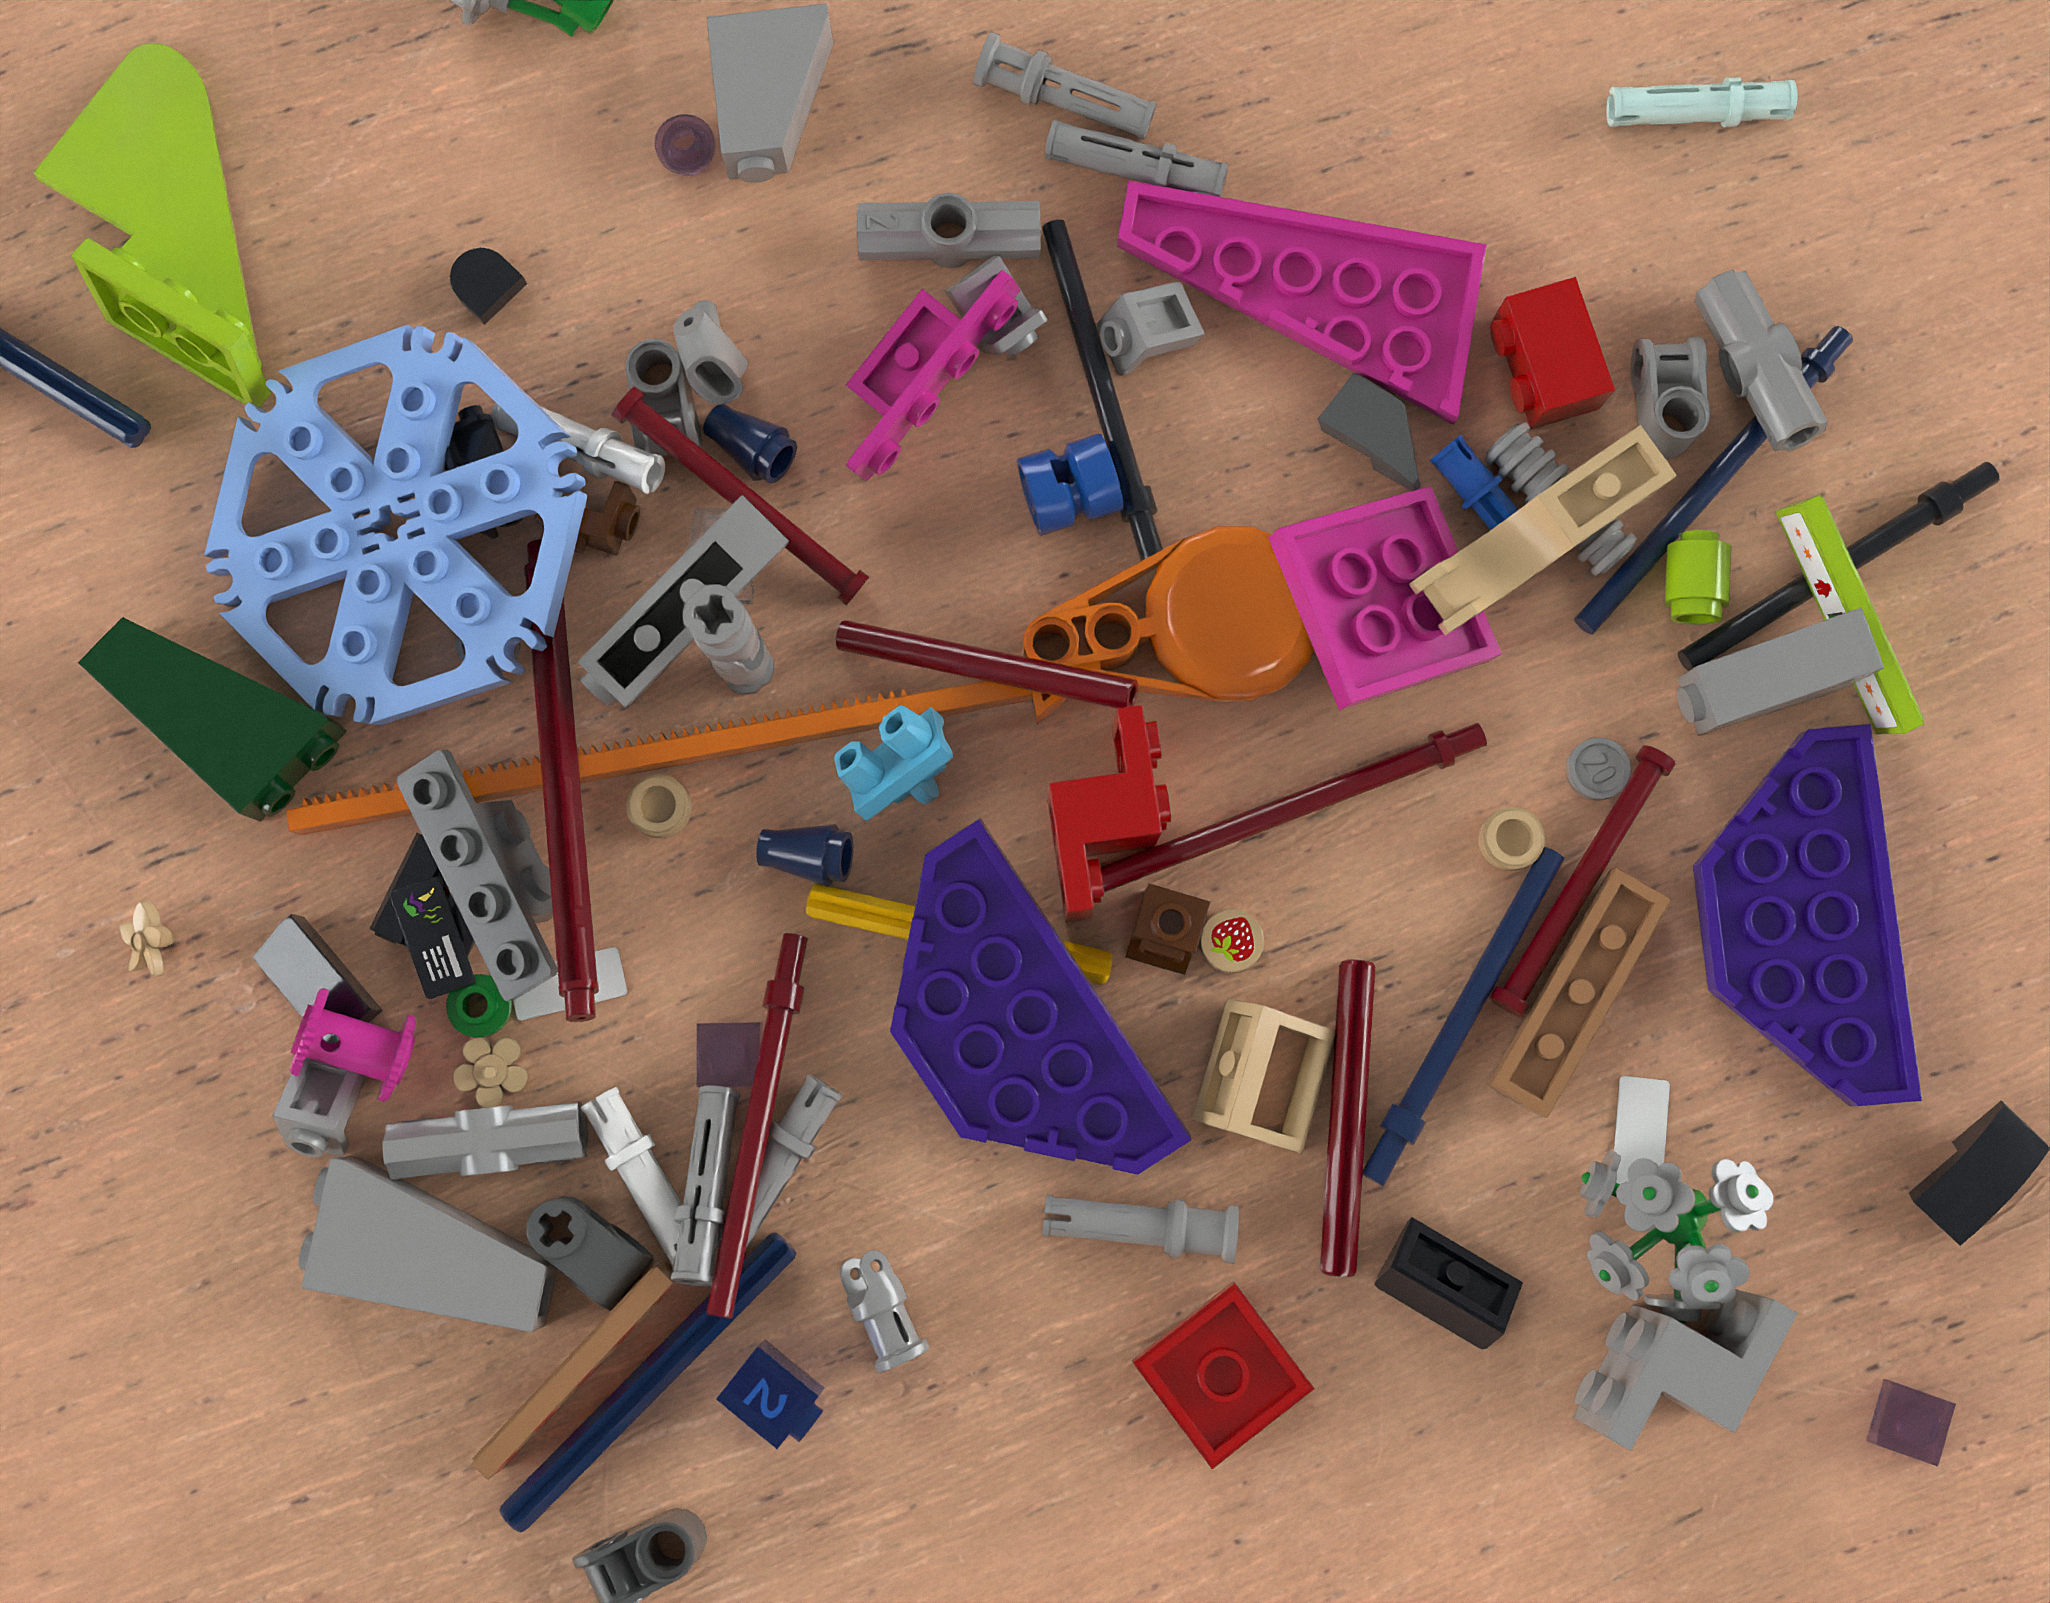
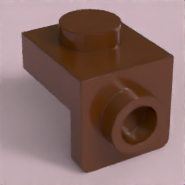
[535,481,640,556]

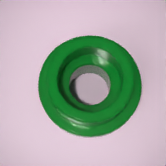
[446,974,512,1038]

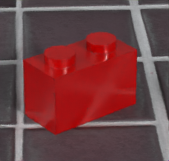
[1490,277,1615,429]

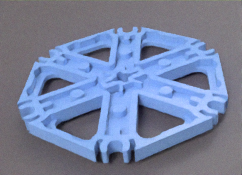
[204,325,588,726]

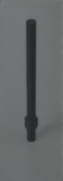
[1042,219,1163,561]
[1678,462,2000,671]

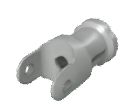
[840,1250,930,1373]

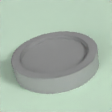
[1566,738,1631,800]

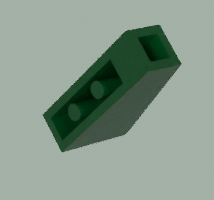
[78,617,347,822]

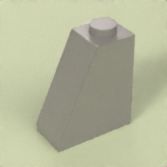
[707,3,833,183]
[1677,608,1884,736]

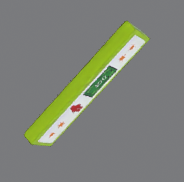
[1775,495,1924,734]

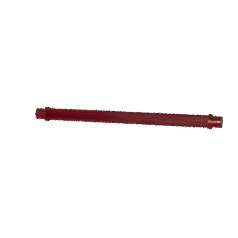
[524,539,599,1022]

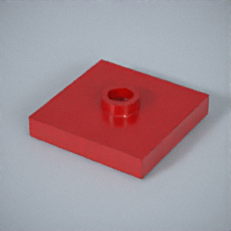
[1132,1282,1315,1469]

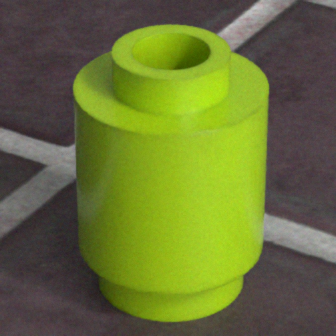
[1665,530,1732,625]

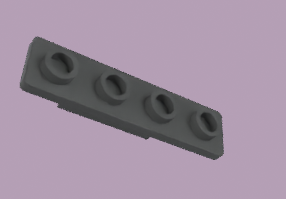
[397,750,558,1001]

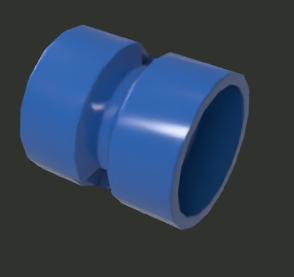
[1017,433,1123,536]

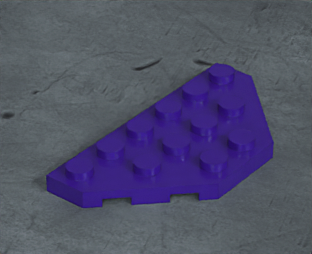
[1693,724,1922,1106]
[890,818,1192,1175]

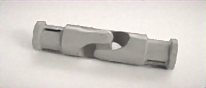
[683,584,774,695]

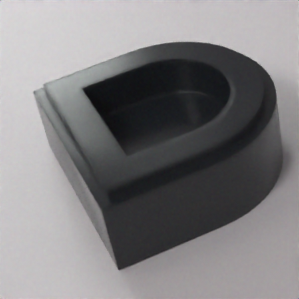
[450,248,528,325]

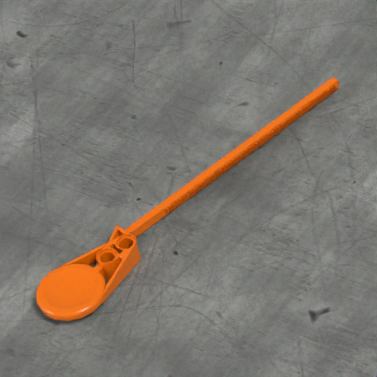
[286,526,1315,835]

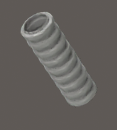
[1484,422,1637,576]

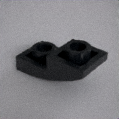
[1909,1100,2050,1246]

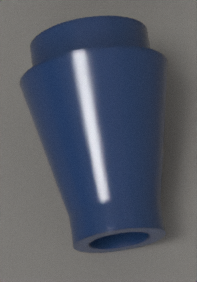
[703,404,797,484]
[756,824,854,887]

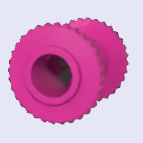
[289,988,416,1102]

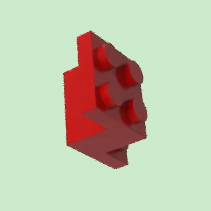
[1047,705,1171,923]

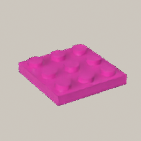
[1268,486,1502,711]

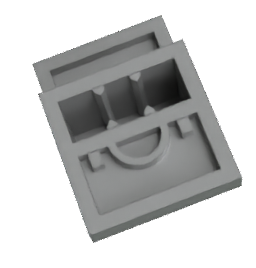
[1573,1289,1798,1451]

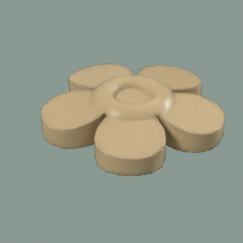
[453,1037,528,1108]

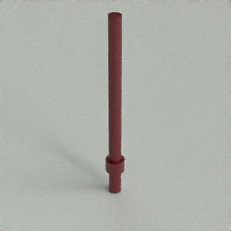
[706,933,808,1319]

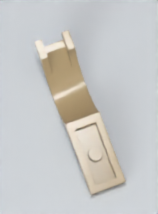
[1409,425,1677,636]

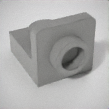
[1097,281,1205,375]
[272,1058,367,1158]

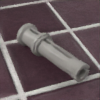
[973,32,1157,140]
[1042,1194,1239,1264]

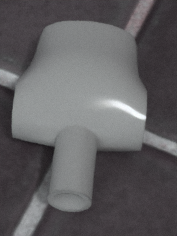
[673,300,748,405]

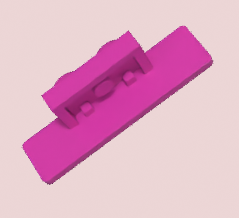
[846,270,1020,481]

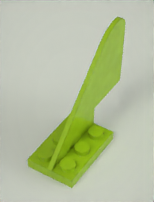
[33,43,271,407]

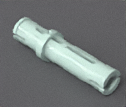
[1606,77,1798,127]

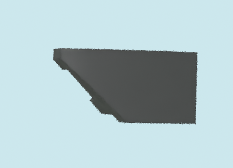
[1318,373,1421,491]

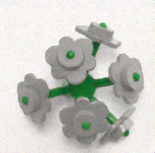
[1580,1150,1773,1324]

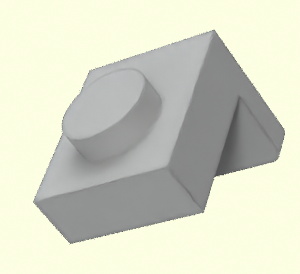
[945,256,1047,357]

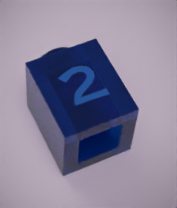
[716,1339,824,1449]

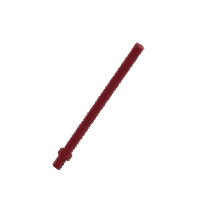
[1100,723,1487,892]

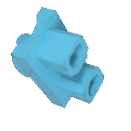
[834,705,954,821]

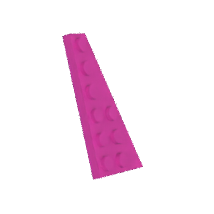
[1117,181,1487,425]

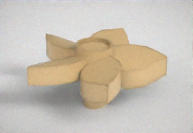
[119,901,173,976]

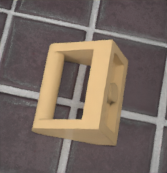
[1192,999,1336,1154]

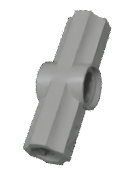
[857,193,1041,268]
[1695,269,1828,452]
[382,1102,588,1180]

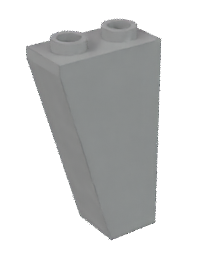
[578,495,789,707]
[299,1156,558,1332]

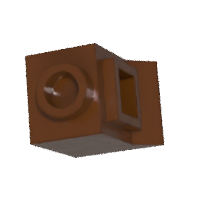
[1125,883,1210,975]

